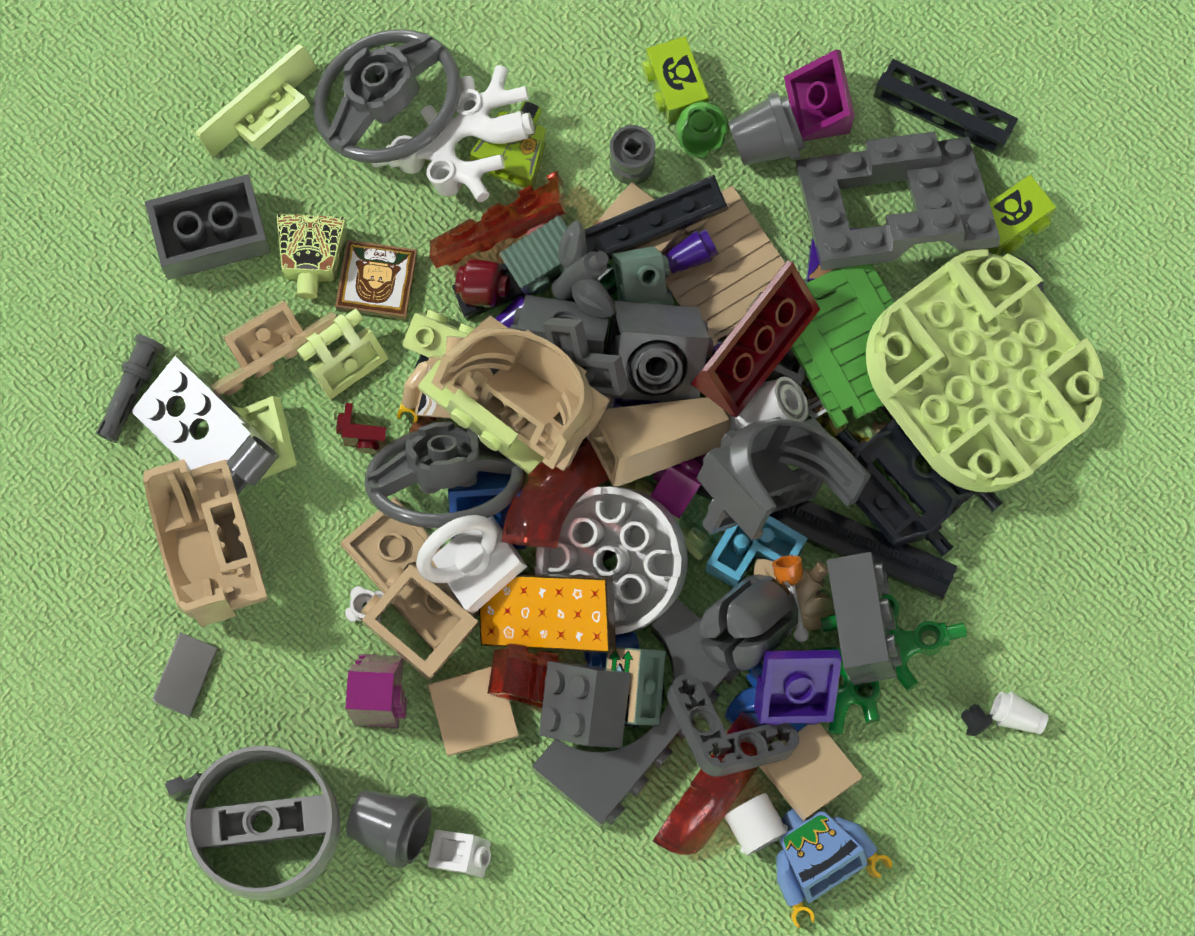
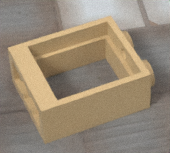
[361,564,478,681]

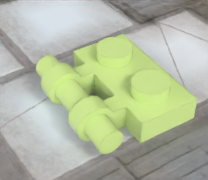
[297,308,389,400]

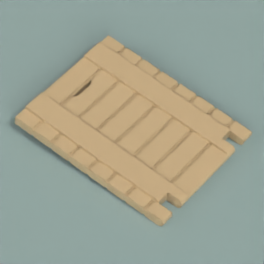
[663,185,785,346]

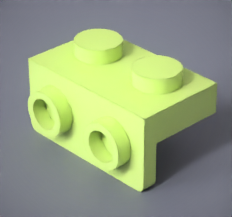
[403,309,475,357]
[232,396,297,479]

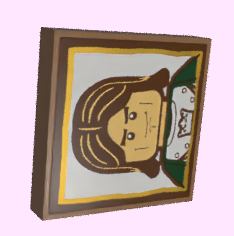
[335,240,418,320]

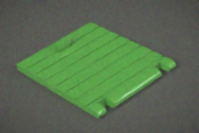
[791,264,894,429]

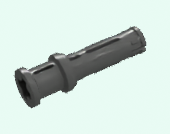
[95,334,166,443]

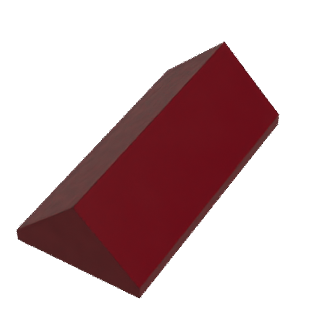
[691,260,820,418]

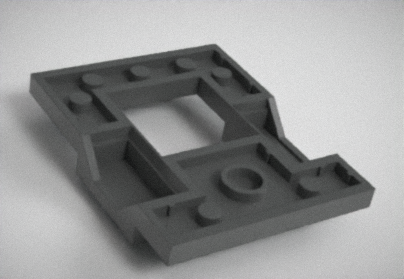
[796,131,1000,270]

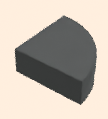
[165,773,202,800]

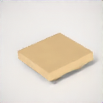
[428,665,519,757]
[760,723,863,822]

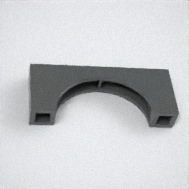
[532,599,741,828]

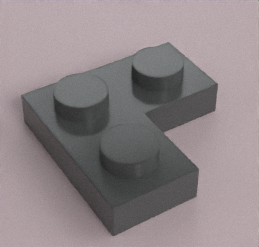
[543,317,628,396]

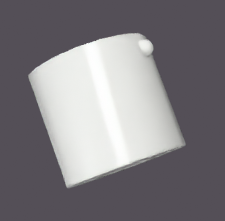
[724,793,788,856]

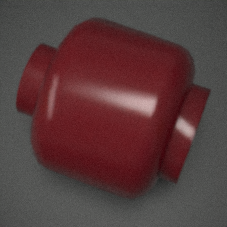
[455,259,510,308]

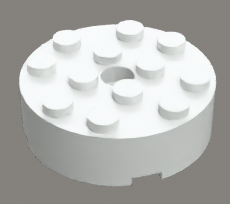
[535,487,688,635]

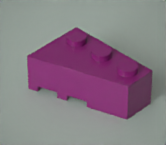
[345,654,407,728]

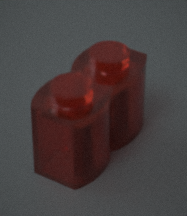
[487,643,560,708]

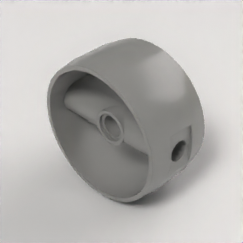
[185,746,340,901]

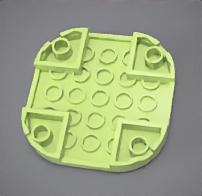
[866,249,1104,492]

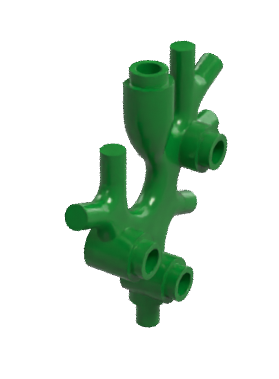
[807,594,967,735]

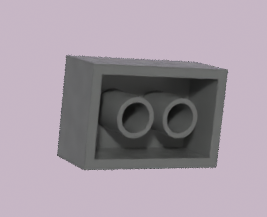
[144,174,271,280]
[827,552,902,685]

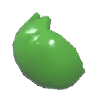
[676,101,729,159]

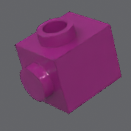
[651,458,702,519]

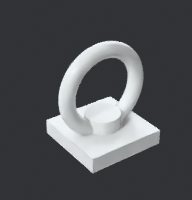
[416,515,527,614]

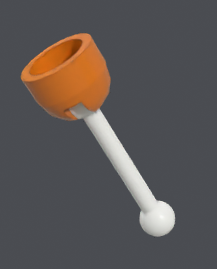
[772,555,809,642]

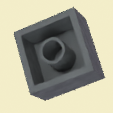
[539,661,631,748]

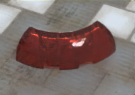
[501,440,610,549]
[653,712,759,855]

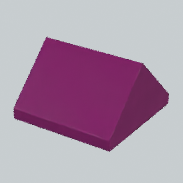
[784,49,855,141]

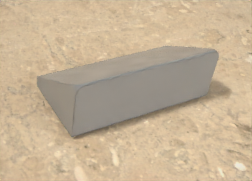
[152,632,217,717]

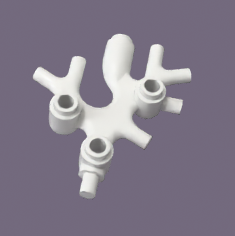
[372,65,534,202]

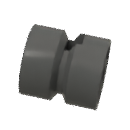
[610,125,655,185]

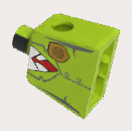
[470,101,546,192]

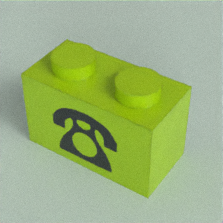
[641,36,709,123]
[988,175,1056,255]

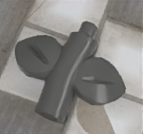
[552,220,616,318]

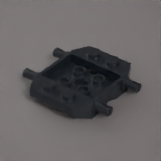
[835,419,1003,557]

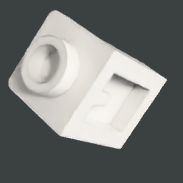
[428,829,491,878]

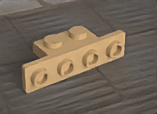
[210,300,338,396]

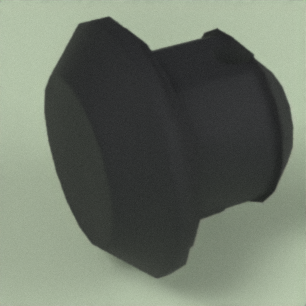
[961,704,993,736]

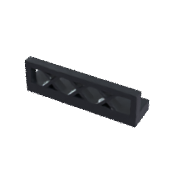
[874,59,1018,157]

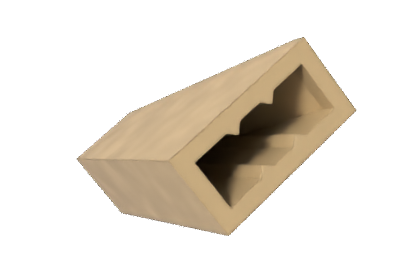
[588,397,730,487]

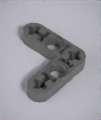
[667,674,799,777]

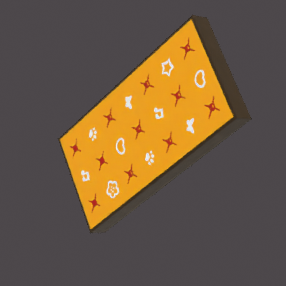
[479,573,616,653]

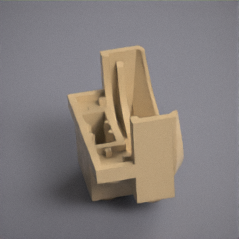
[432,316,610,471]
[143,459,269,627]

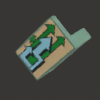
[606,647,665,725]

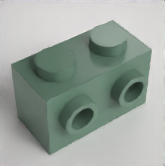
[612,246,674,306]

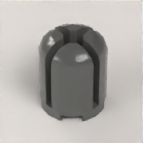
[699,574,798,671]

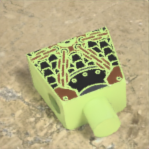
[277,214,348,299]

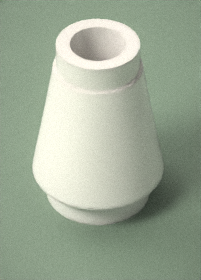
[990,691,1048,735]

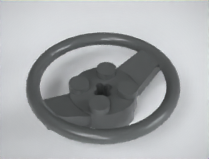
[313,29,461,163]
[365,422,526,528]

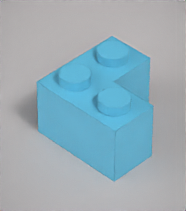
[705,516,808,588]

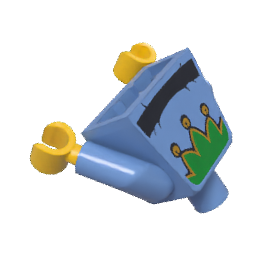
[776,809,892,928]

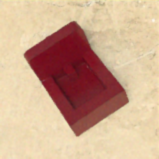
[336,403,389,454]

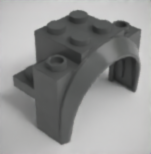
[697,416,871,540]

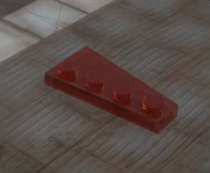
[430,171,565,269]

